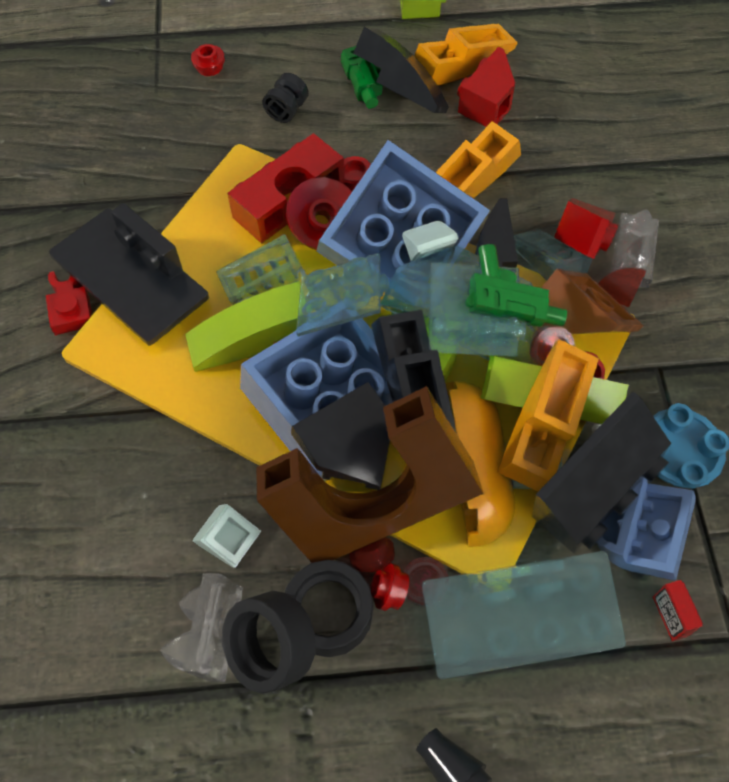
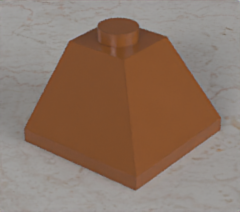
[539,269,644,335]

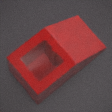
[457,46,515,127]
[554,198,619,259]

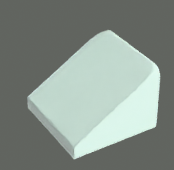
[402,221,459,262]
[193,504,261,568]

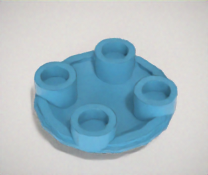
[653,403,729,489]

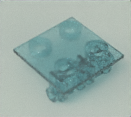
[296,253,390,337]
[429,263,526,357]

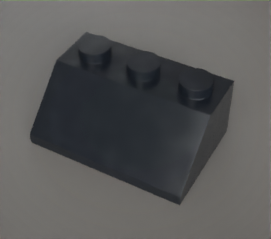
[532,392,671,554]

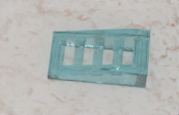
[514,229,593,281]
[216,234,307,305]

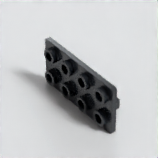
[49,203,209,346]

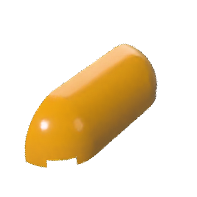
[445,381,515,547]

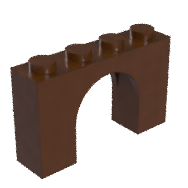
[256,386,483,563]

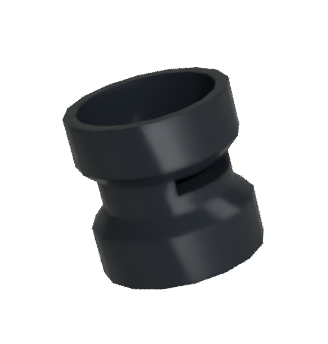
[262,73,309,123]

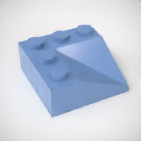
[317,140,490,312]
[240,300,393,482]

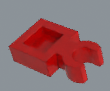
[46,271,92,335]

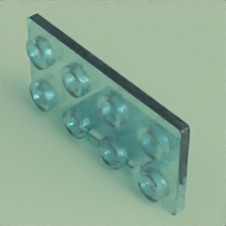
[422,551,626,679]

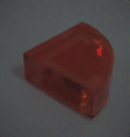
[598,267,647,307]

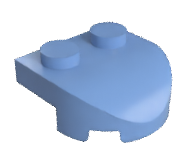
[597,478,696,581]

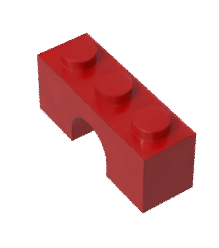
[227,133,345,244]

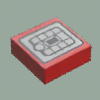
[652,580,703,642]

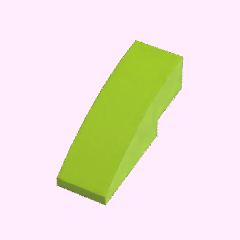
[185,281,312,372]
[481,355,629,424]

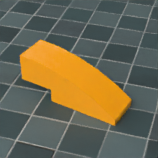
[414,23,518,85]
[436,121,521,199]
[498,339,599,491]

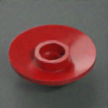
[286,177,352,250]

